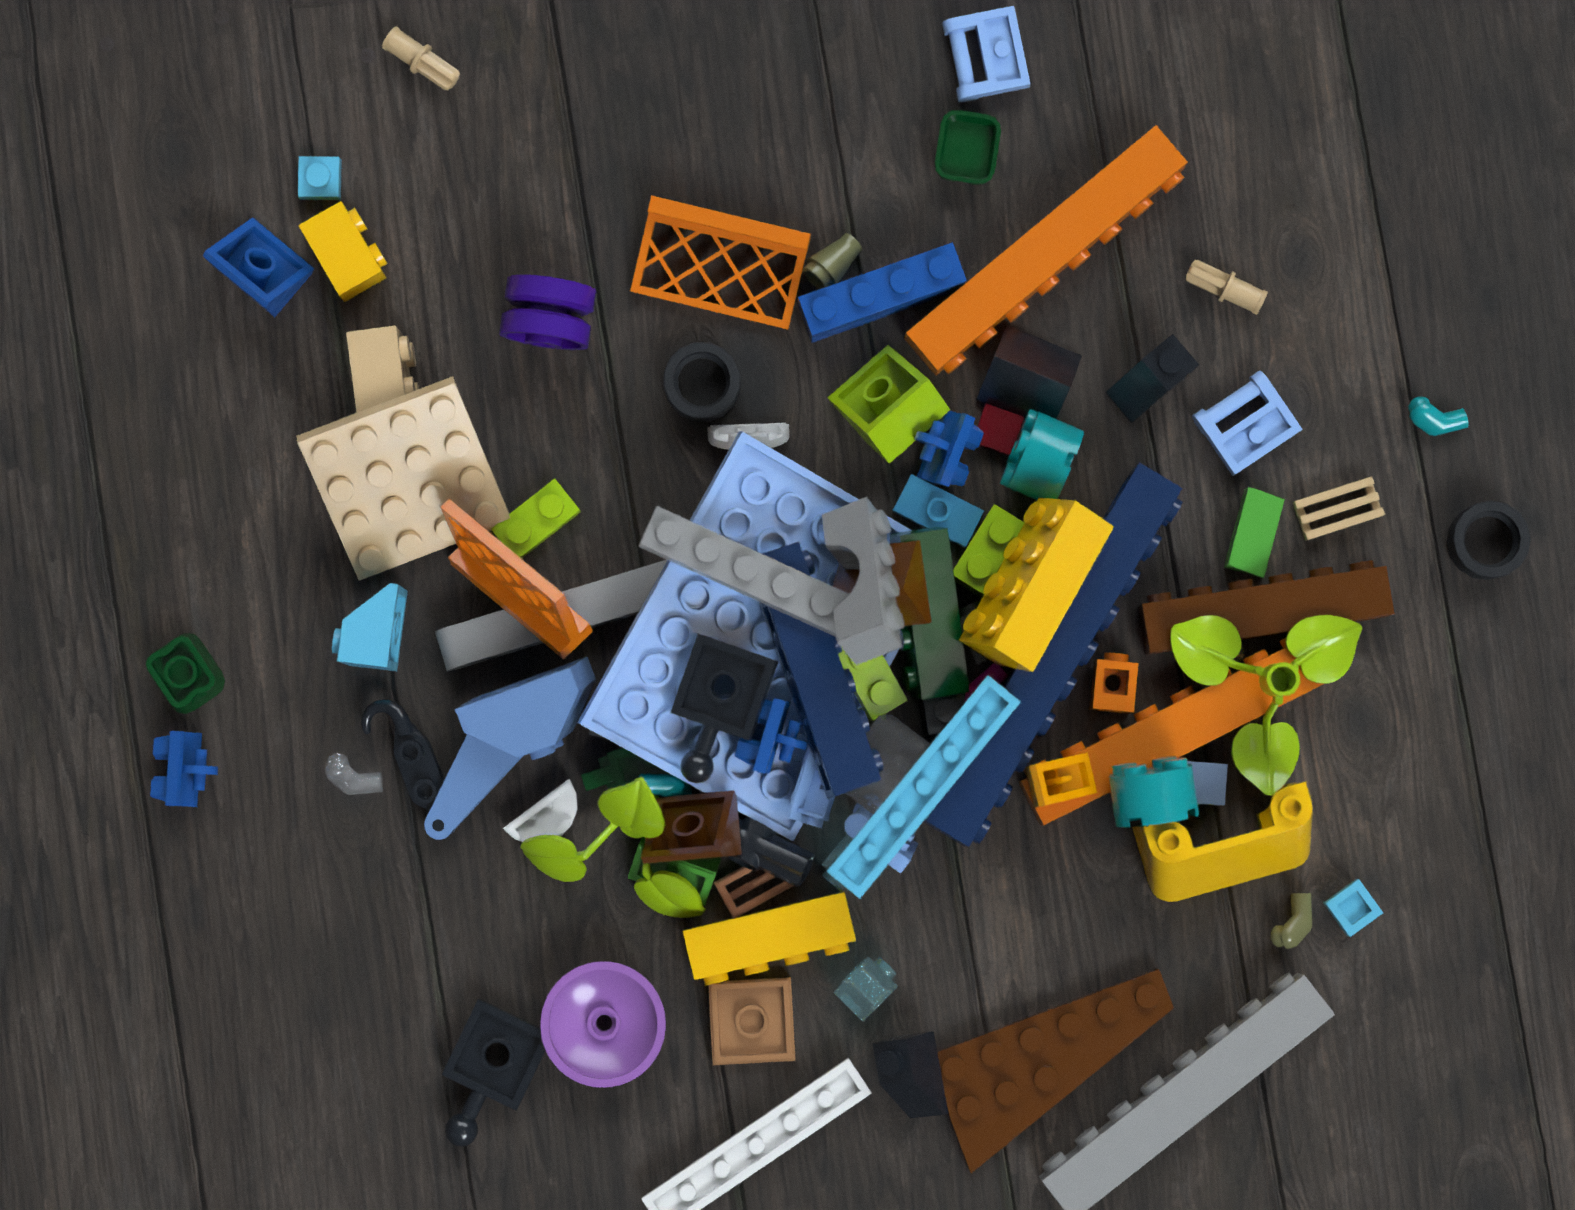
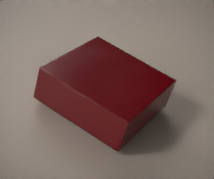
[977,404,1024,456]

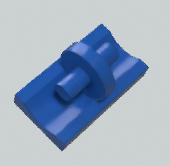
[914,411,984,487]
[735,698,808,774]
[150,731,218,807]

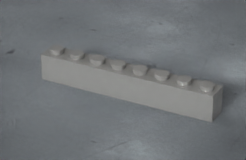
[1039,972,1335,1210]

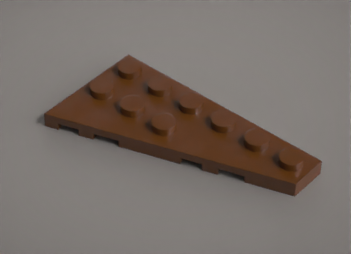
[937,968,1174,1173]

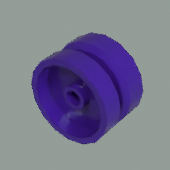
[499,274,596,350]

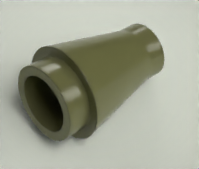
[803,233,862,290]

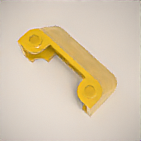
[1132,782,1312,902]

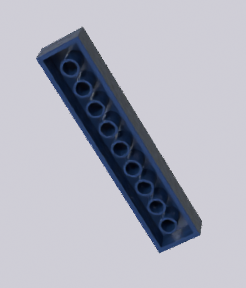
[923,463,1183,847]

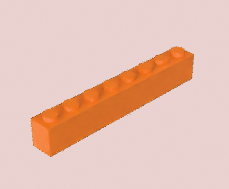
[905,125,1188,376]
[1018,638,1323,826]

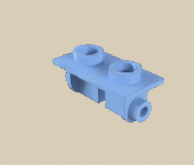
[786,745,835,829]

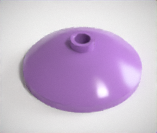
[540,961,666,1088]

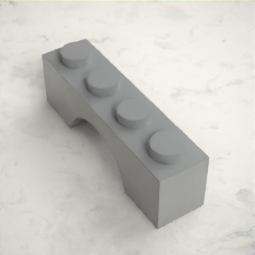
[822,497,904,665]

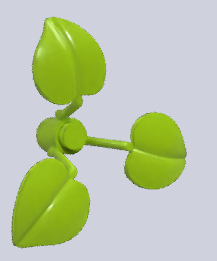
[1170,615,1362,795]
[520,777,706,918]

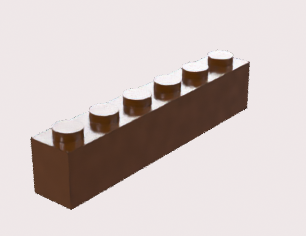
[1138,560,1395,655]

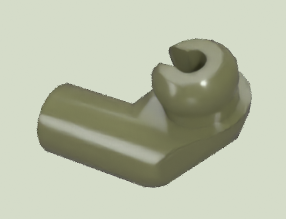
[1271,893,1312,949]

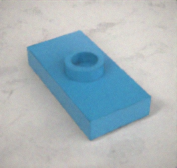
[892,474,984,548]

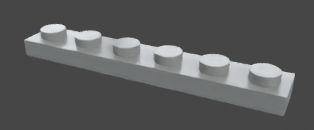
[638,506,849,637]

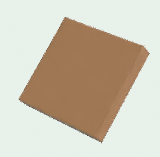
[709,977,795,1065]

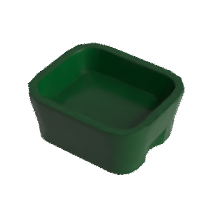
[935,110,1001,185]
[146,633,225,714]

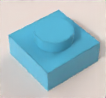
[298,156,342,200]
[1323,879,1383,937]

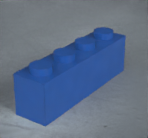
[798,242,967,343]

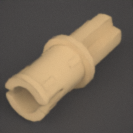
[382,26,460,90]
[1186,260,1268,315]

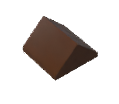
[832,540,932,626]
[641,790,742,864]

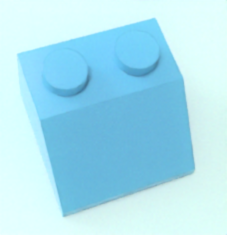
[332,583,408,671]

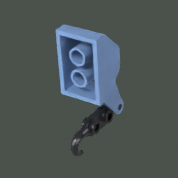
[361,657,596,840]

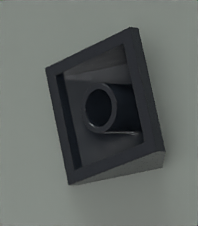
[976,325,1082,420]

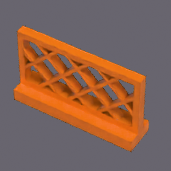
[630,195,812,330]
[440,499,593,660]

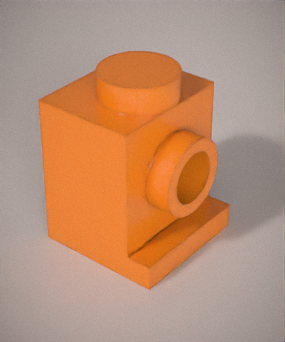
[1089,653,1139,714]

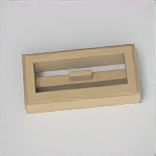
[1293,476,1385,541]

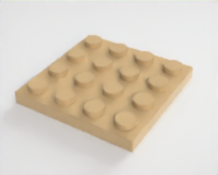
[296,376,510,581]

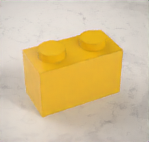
[298,201,387,302]

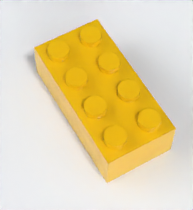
[959,498,1114,672]

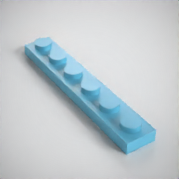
[827,675,1020,898]

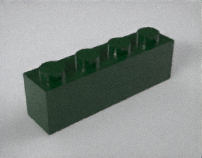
[889,527,970,700]

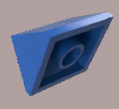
[203,218,315,317]

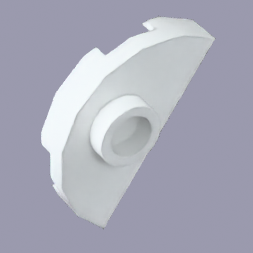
[708,423,789,450]
[503,779,578,842]

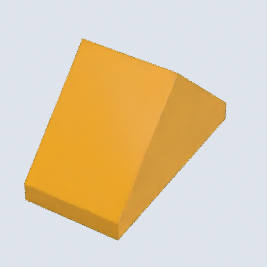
[1025,752,1097,807]

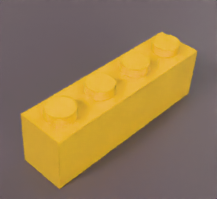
[683,891,856,985]

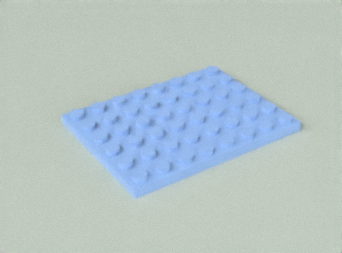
[577,431,952,841]

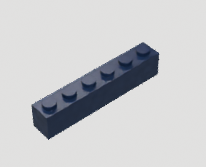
[759,542,884,799]

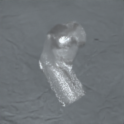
[325,753,383,795]

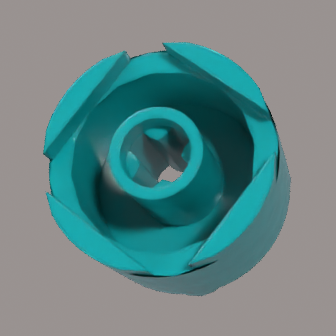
[999,409,1084,500]
[1108,756,1199,827]

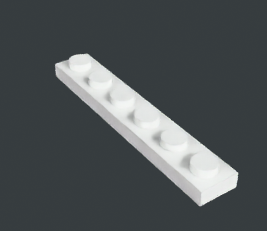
[642,1058,872,1210]

